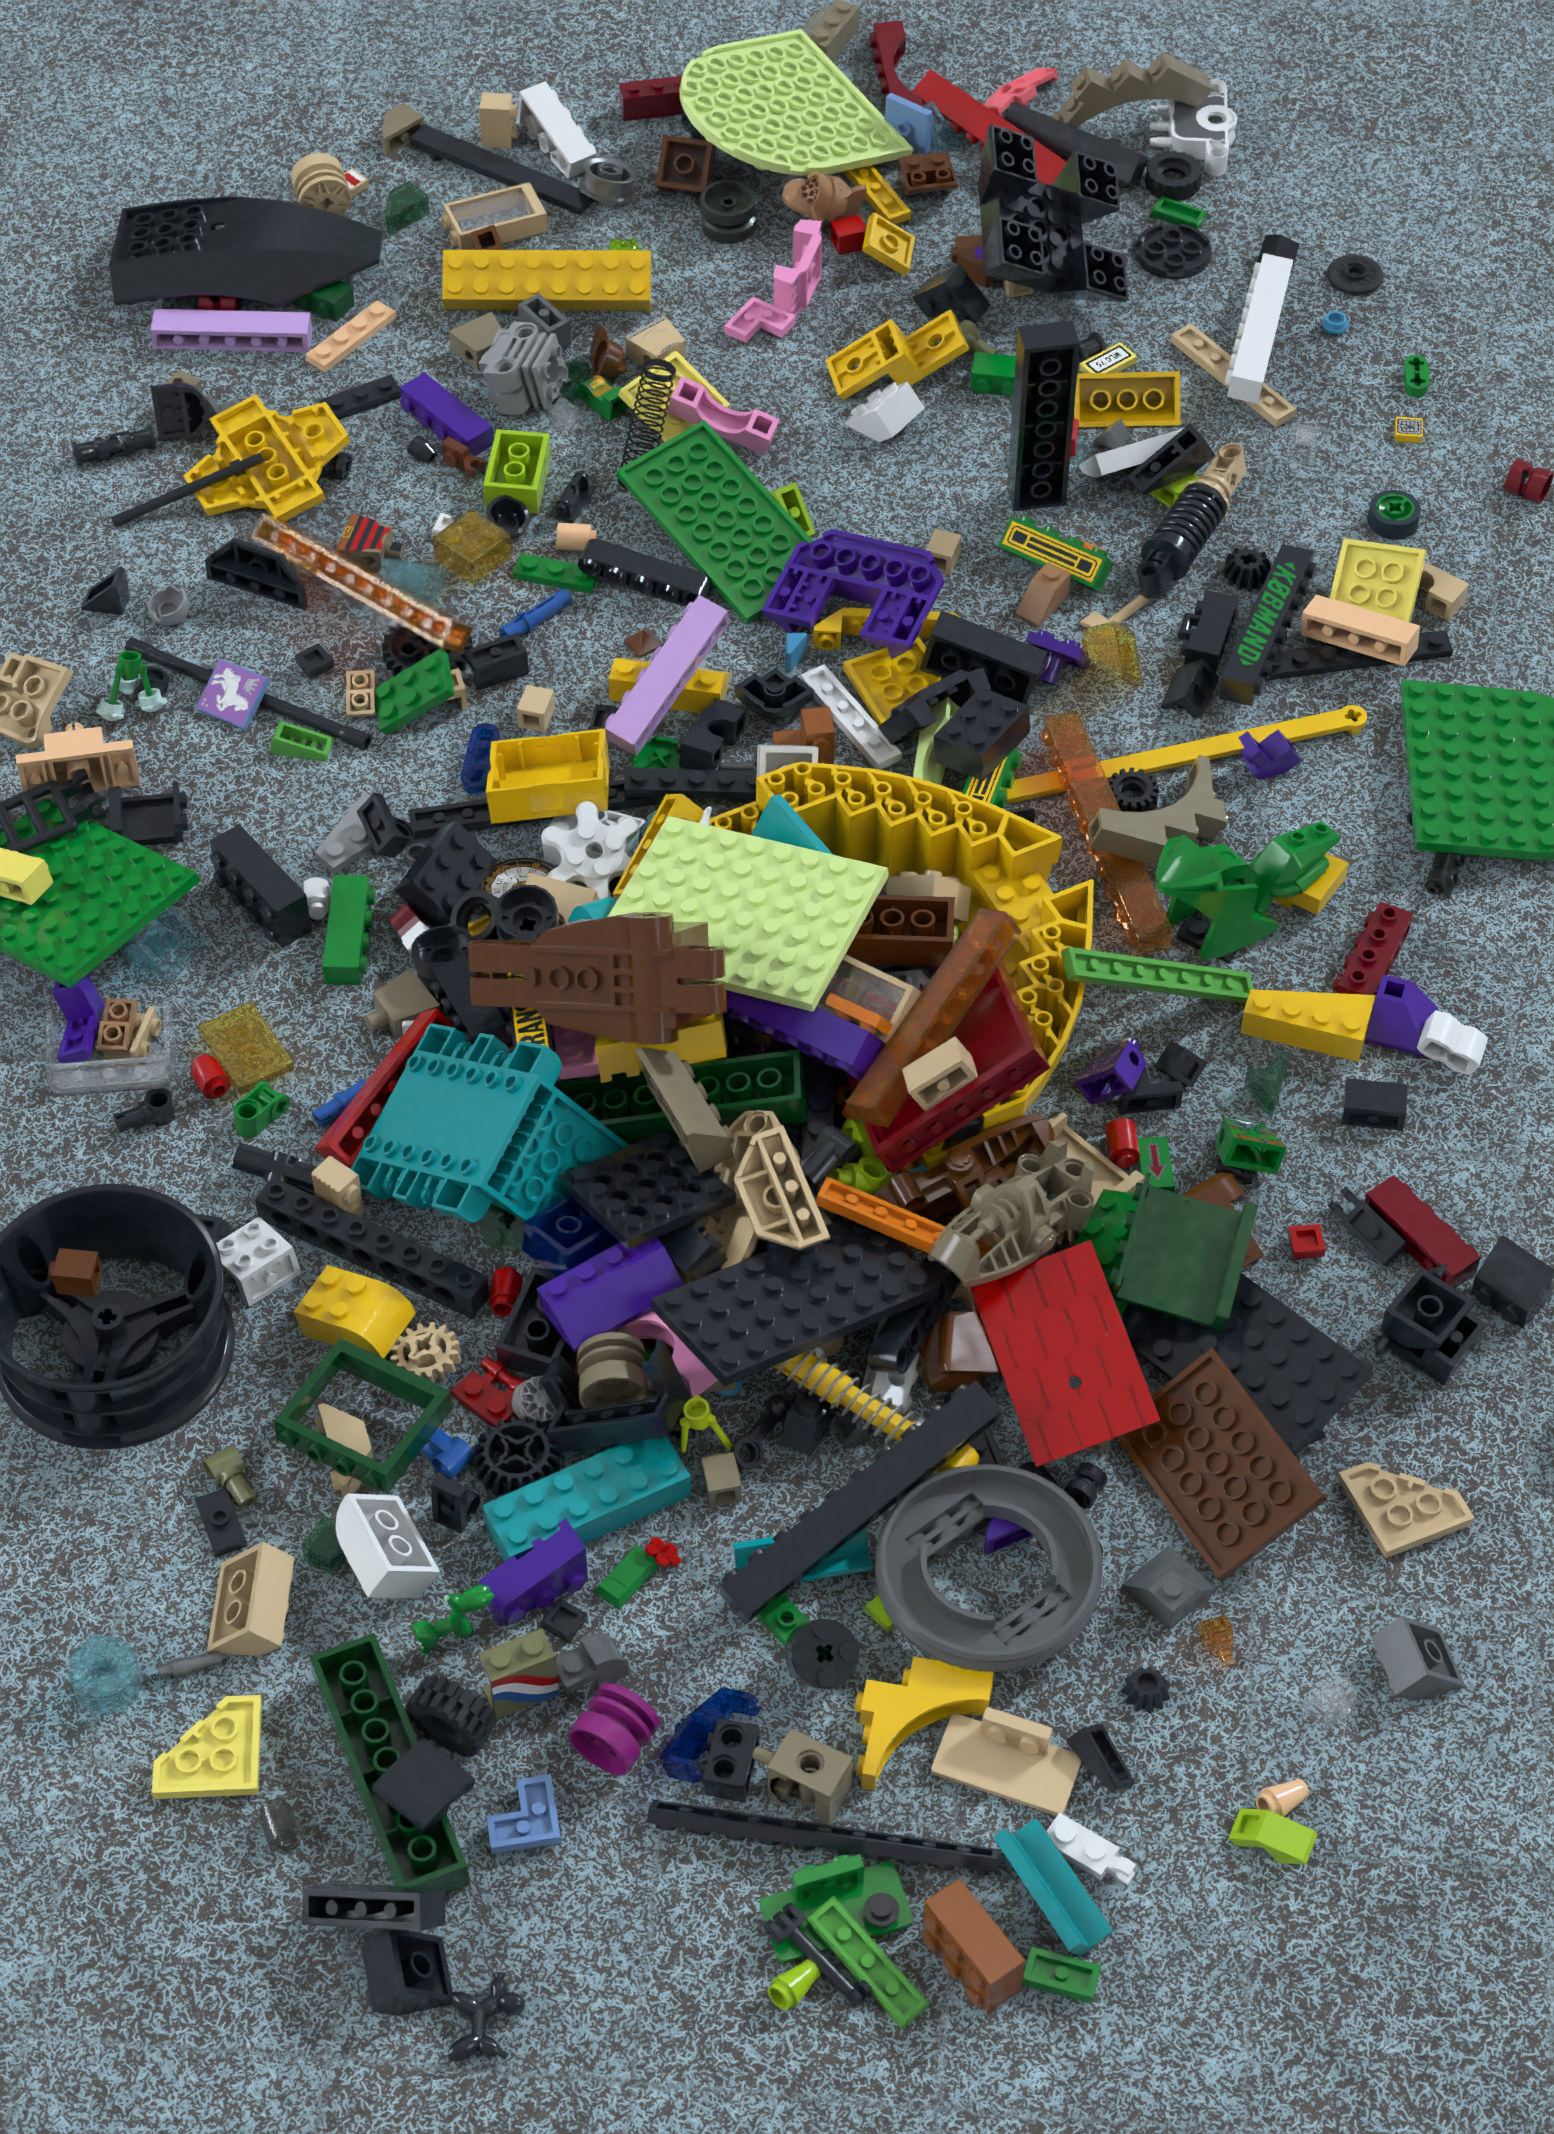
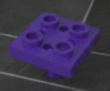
[1026,630,1091,686]

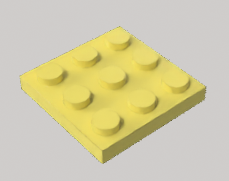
[618,351,730,442]
[1330,538,1426,622]

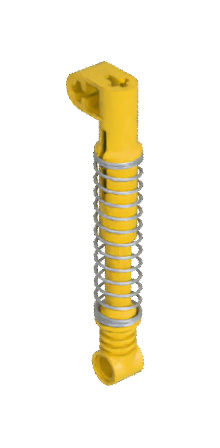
[768,1349,979,1474]

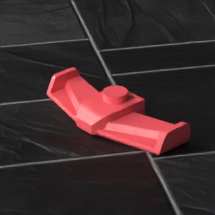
[983,68,1058,117]

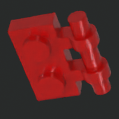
[451,1356,525,1428]

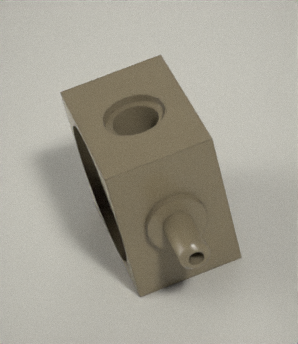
[752,1728,853,1825]

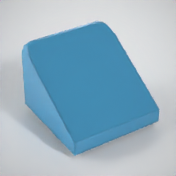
[785,633,807,672]

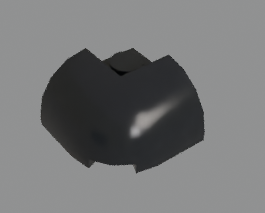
[734,668,815,720]

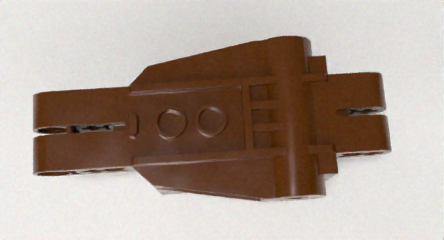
[468,912,727,1045]

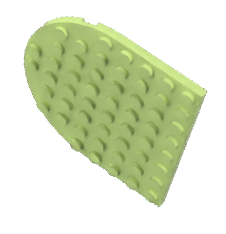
[679,29,914,176]

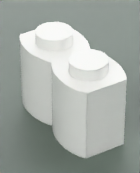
[1417,1010,1488,1075]

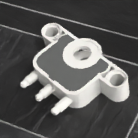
[1149,79,1237,176]

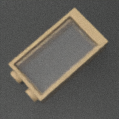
[441,182,548,250]

